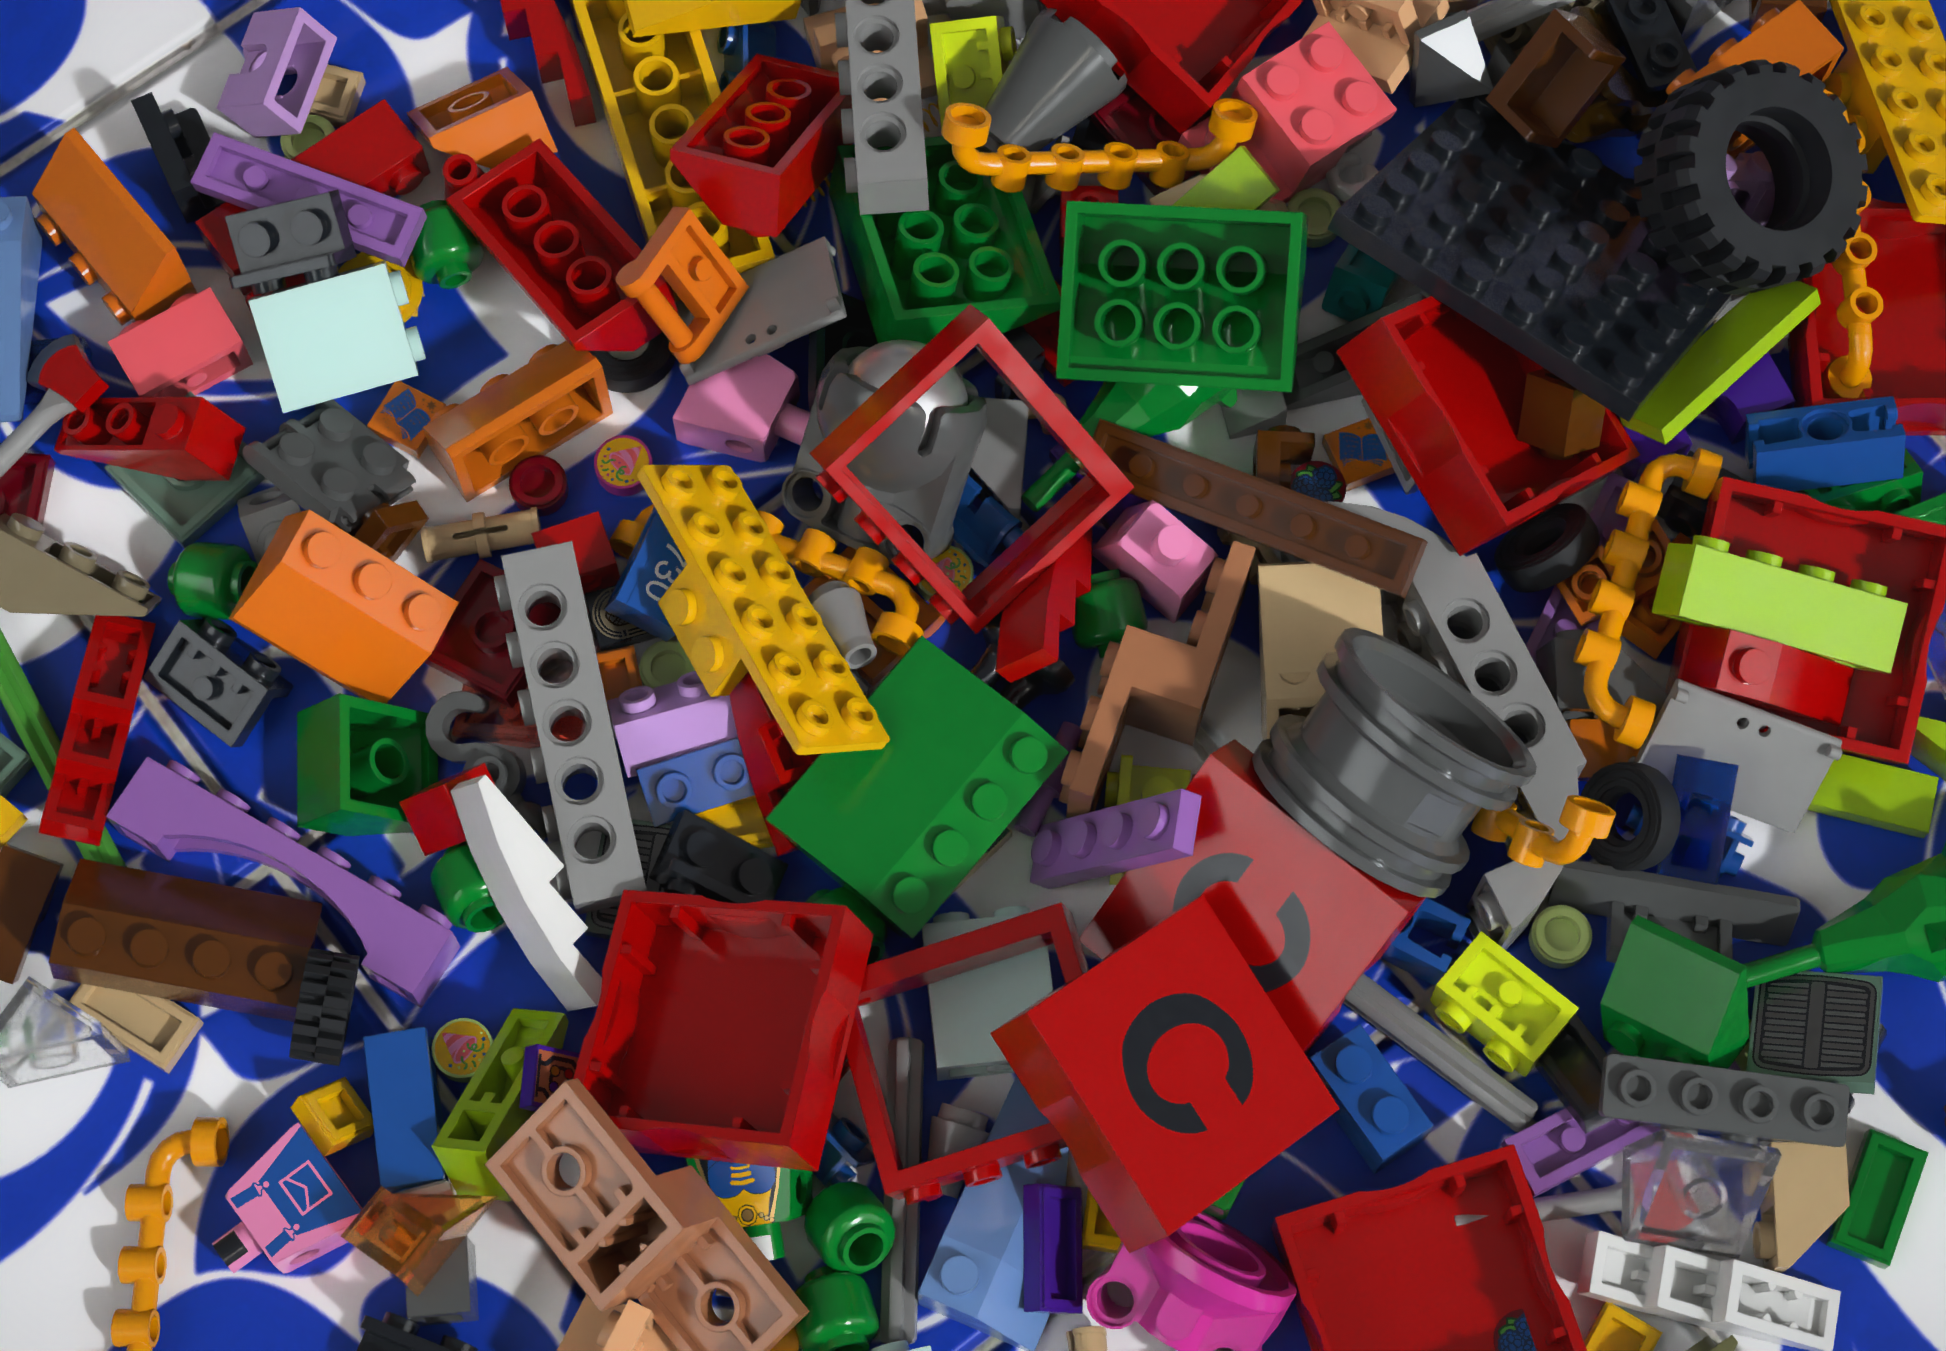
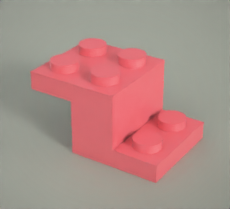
[1178,21,1397,204]

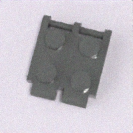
[243,400,416,532]

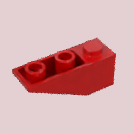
[54,397,246,481]

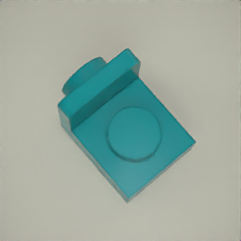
[1321,243,1399,322]

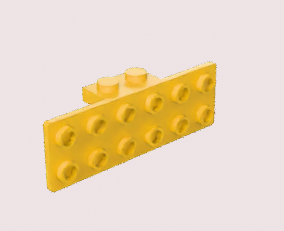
[1824,0,1946,224]
[637,465,890,755]

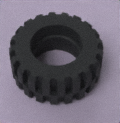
[1634,60,1868,295]

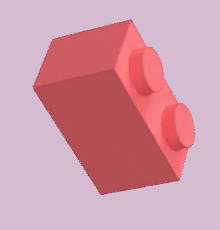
[108,287,253,397]

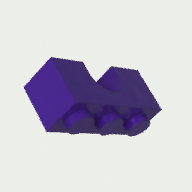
[1616,352,1796,483]

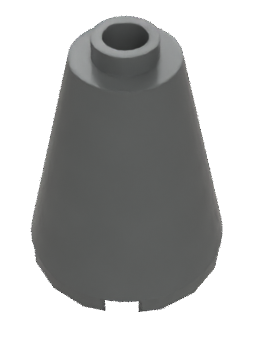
[977,8,1127,152]

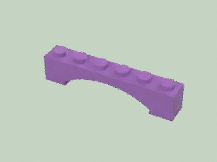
[106,757,461,1008]

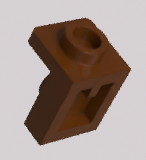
[1252,425,1315,489]
[333,500,429,562]

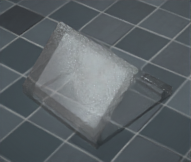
[0,976,130,1088]
[1621,1129,1782,1259]

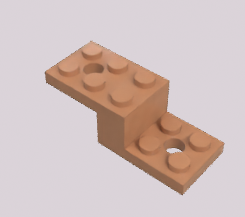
[1059,540,1256,818]
[485,1078,810,1351]

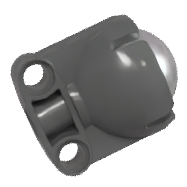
[781,340,987,565]

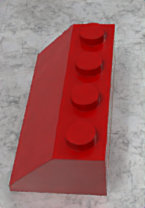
[670,54,853,238]
[446,138,679,351]

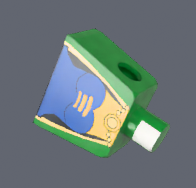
[685,1158,813,1261]

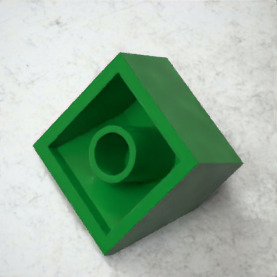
[297,693,438,836]
[1600,915,1749,1069]

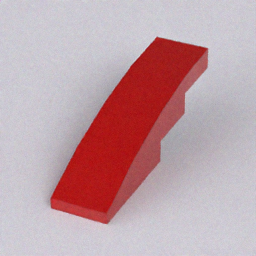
[500,0,597,127]
[995,527,1092,683]
[39,615,156,846]
[729,672,818,856]

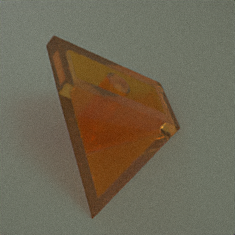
[341,1186,498,1297]

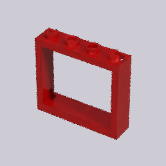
[809,304,1134,634]
[846,902,1089,1206]

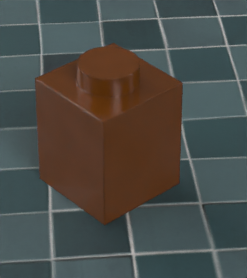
[1517,368,1606,460]

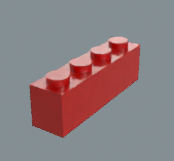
[195,99,431,296]

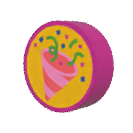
[594,435,653,496]

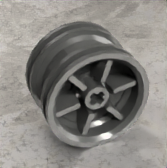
[1252,628,1537,898]

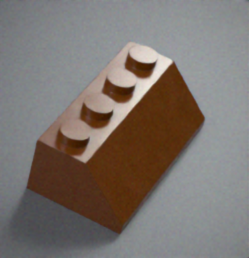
[48,858,323,1022]

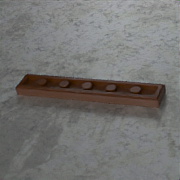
[1078,419,1428,598]

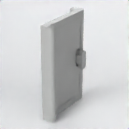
[676,236,847,386]
[1628,679,1842,833]

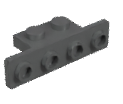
[1548,860,1800,963]
[1598,1054,1850,1152]

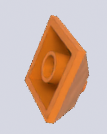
[406,67,558,169]

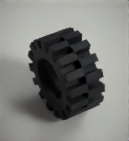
[289,948,360,1066]

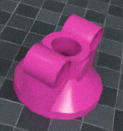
[1086,1212,1297,1351]

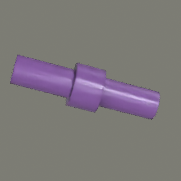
[1014,722,1082,837]

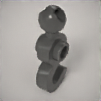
[426,691,547,840]

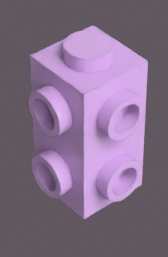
[607,671,738,778]

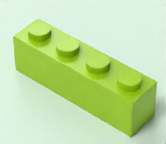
[1651,535,1908,674]

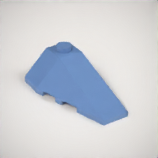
[0,196,43,422]
[918,1077,1069,1351]

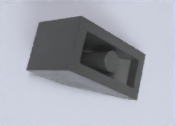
[1536,630,1668,721]

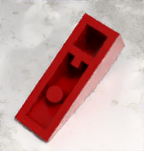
[1681,626,1854,726]

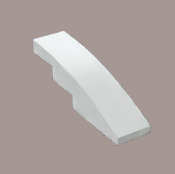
[450,774,602,1011]
[1577,1230,1841,1351]

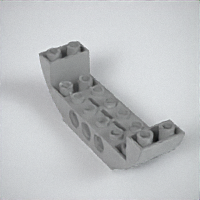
[1280,501,1587,950]

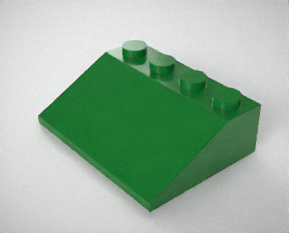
[829,136,1061,344]
[1056,201,1309,392]
[765,636,1069,939]

